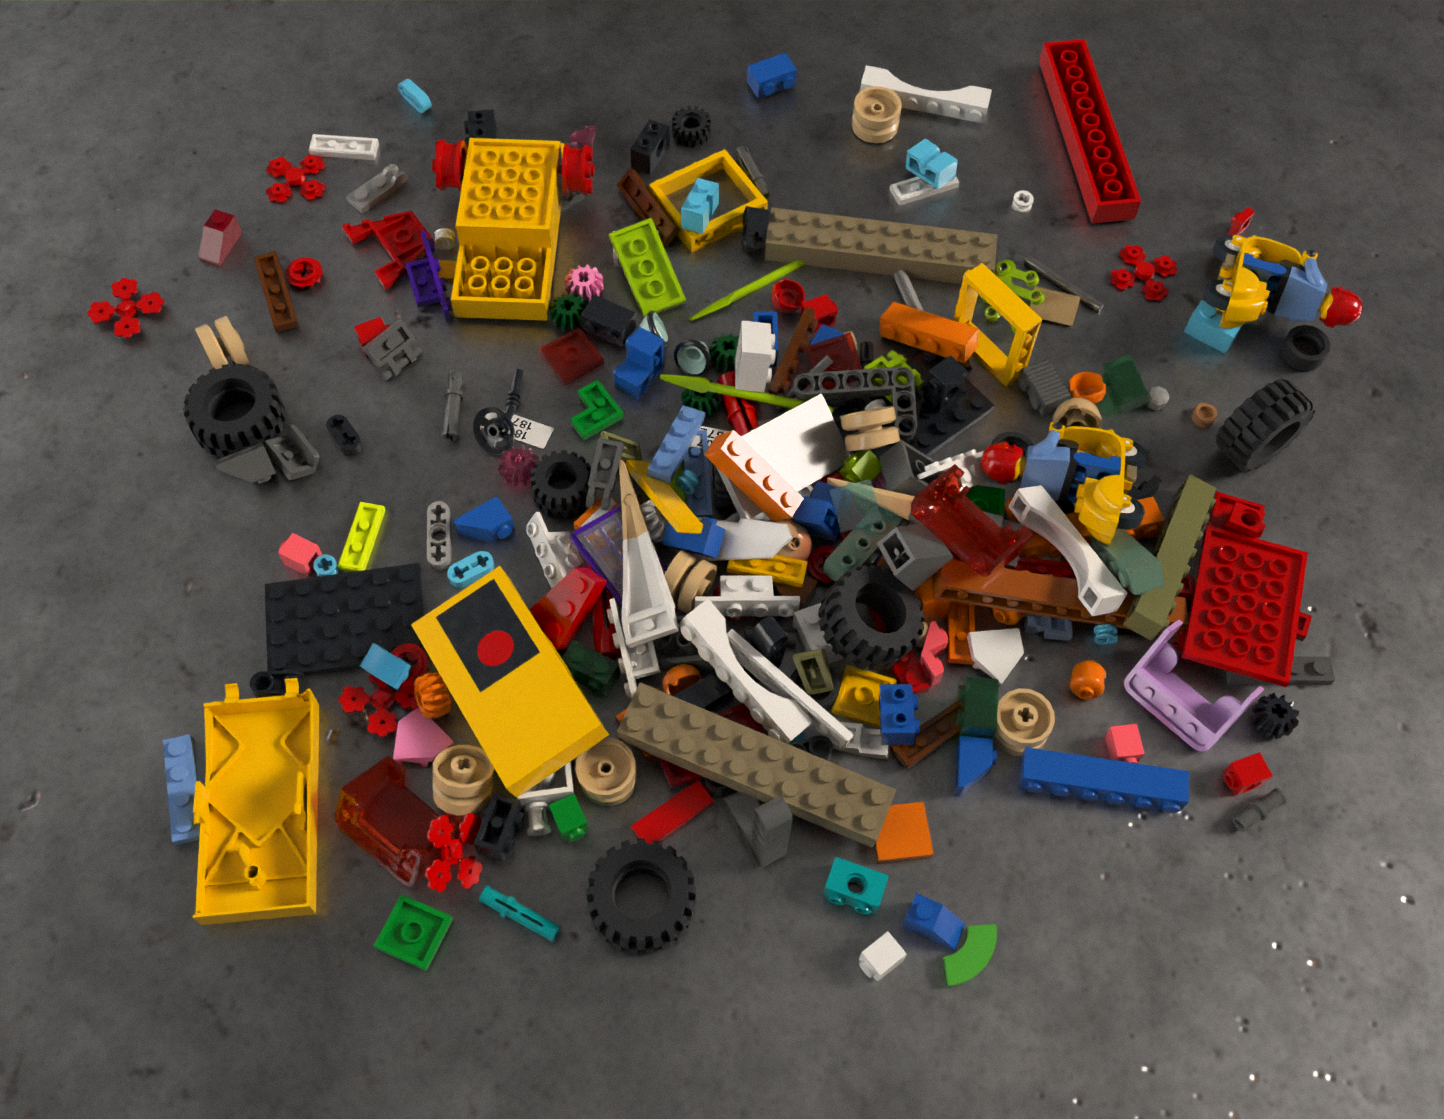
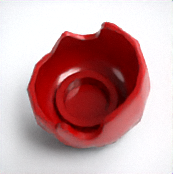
[771,278,805,313]

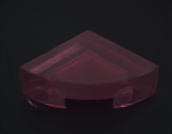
[570,125,596,147]

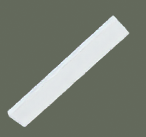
[727,629,854,752]

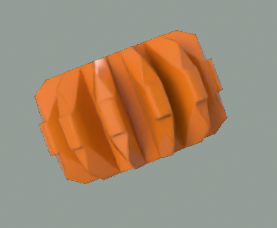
[414,672,451,719]

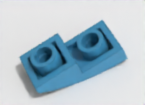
[360,643,411,689]

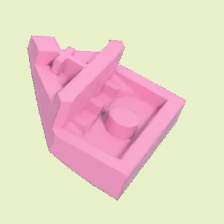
[392,708,455,767]

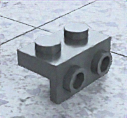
[264,424,319,481]

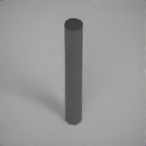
[775,355,833,411]

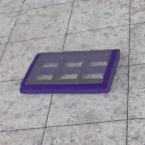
[569,506,667,608]

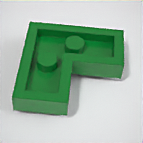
[570,380,624,441]

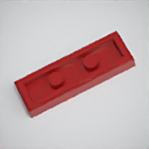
[631,780,714,844]

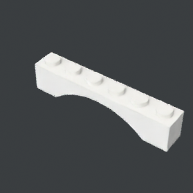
[860,66,992,123]
[1008,485,1128,616]
[678,599,813,744]

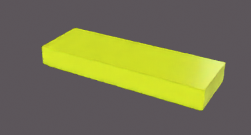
[337,502,386,572]

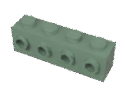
[823,505,910,582]
[1089,528,1165,595]

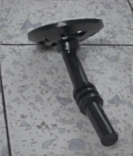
[473,369,524,455]

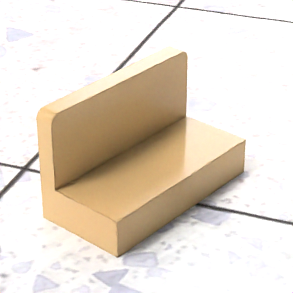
[1029,286,1080,326]

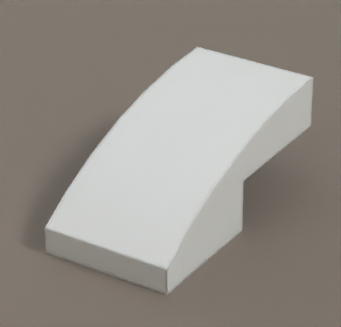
[833,722,891,760]

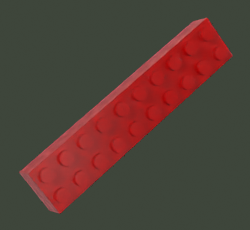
[1039,39,1141,224]

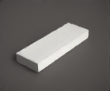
[308,134,379,160]
[890,177,959,206]

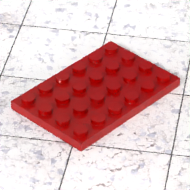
[1181,525,1308,687]

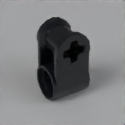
[741,206,770,253]
[249,670,305,698]

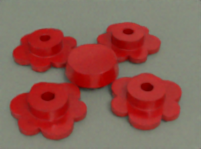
[266,154,326,203]
[1110,245,1177,301]
[87,277,164,339]
[338,672,419,737]
[425,813,482,892]

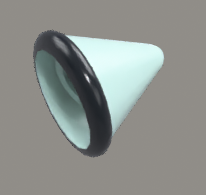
[633,310,669,348]
[674,339,711,377]

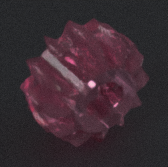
[498,444,539,487]

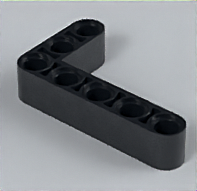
[674,616,789,712]

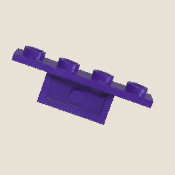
[405,230,453,321]

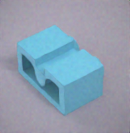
[906,139,958,190]
[681,178,719,234]
[1184,300,1242,354]

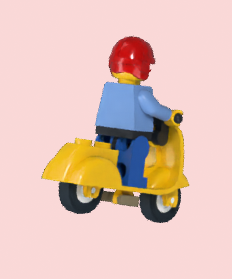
[1203,235,1363,329]
[981,422,1146,545]

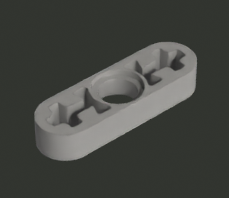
[427,501,451,571]

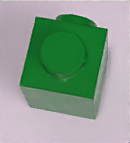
[549,794,589,843]

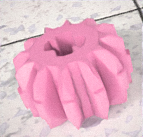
[565,264,604,302]

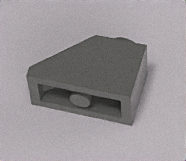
[215,442,276,483]

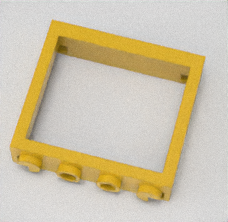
[649,149,768,253]
[953,263,1043,388]

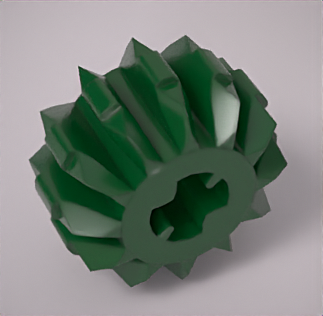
[549,292,587,332]
[709,332,739,372]
[681,380,722,418]

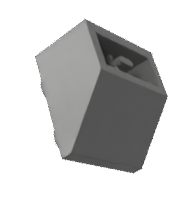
[877,523,954,591]

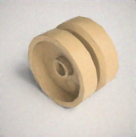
[851,86,902,143]
[194,316,250,369]
[840,406,900,451]
[664,549,717,614]
[990,688,1055,757]
[575,737,638,806]
[433,745,494,815]

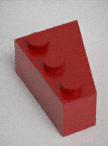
[529,568,607,649]

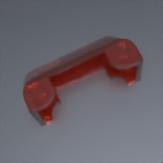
[911,464,1033,577]
[334,755,464,887]

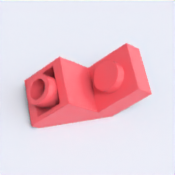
[919,621,948,687]

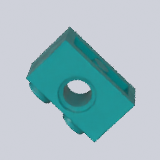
[823,857,889,915]

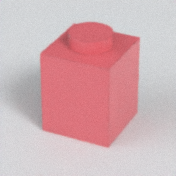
[278,533,322,577]
[1104,724,1145,764]

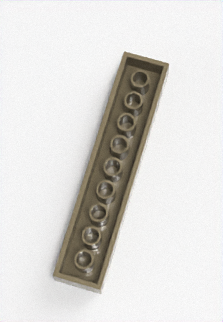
[765,208,997,284]
[617,683,896,848]

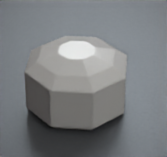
[1144,386,1170,411]

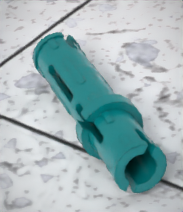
[479,885,562,942]

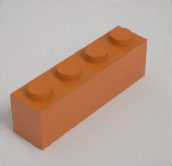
[880,302,978,364]
[704,430,804,522]

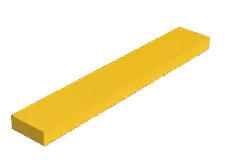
[626,460,703,534]

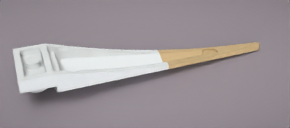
[619,459,679,648]

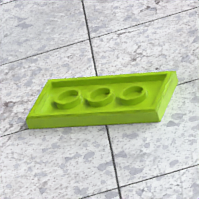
[609,218,686,319]

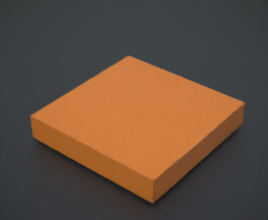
[875,802,934,863]

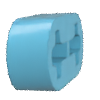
[398,79,432,113]
[447,551,494,588]

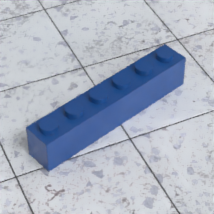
[1018,747,1189,813]

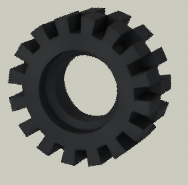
[672,106,711,147]

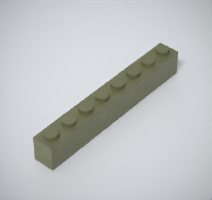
[1123,474,1216,641]

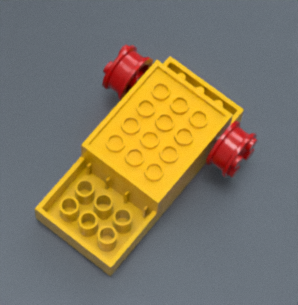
[432,138,595,321]

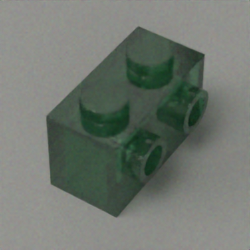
[1101,354,1149,414]
[562,640,620,697]
[956,676,998,739]

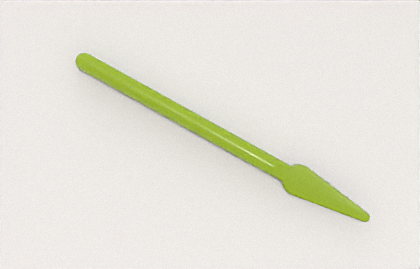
[689,261,805,321]
[660,374,833,414]

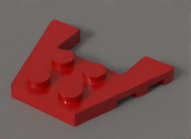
[342,210,435,290]

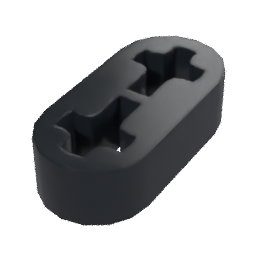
[326,415,362,456]

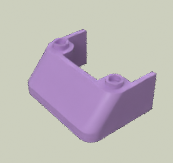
[1124,620,1264,751]

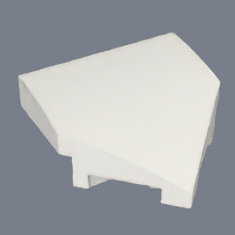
[967,628,1024,686]

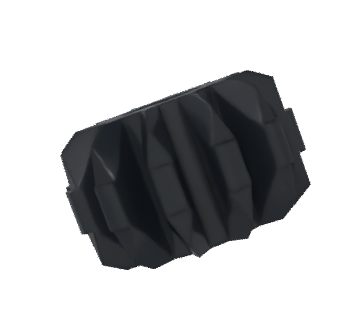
[1251,693,1300,740]

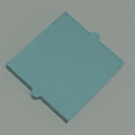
[829,479,882,533]

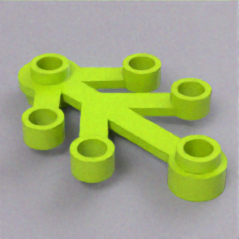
[980,259,1045,334]

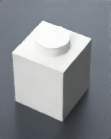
[859,932,907,982]

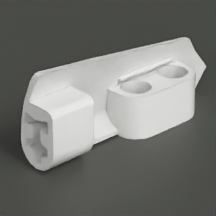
[692,517,793,562]

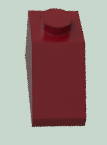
[199,209,242,267]

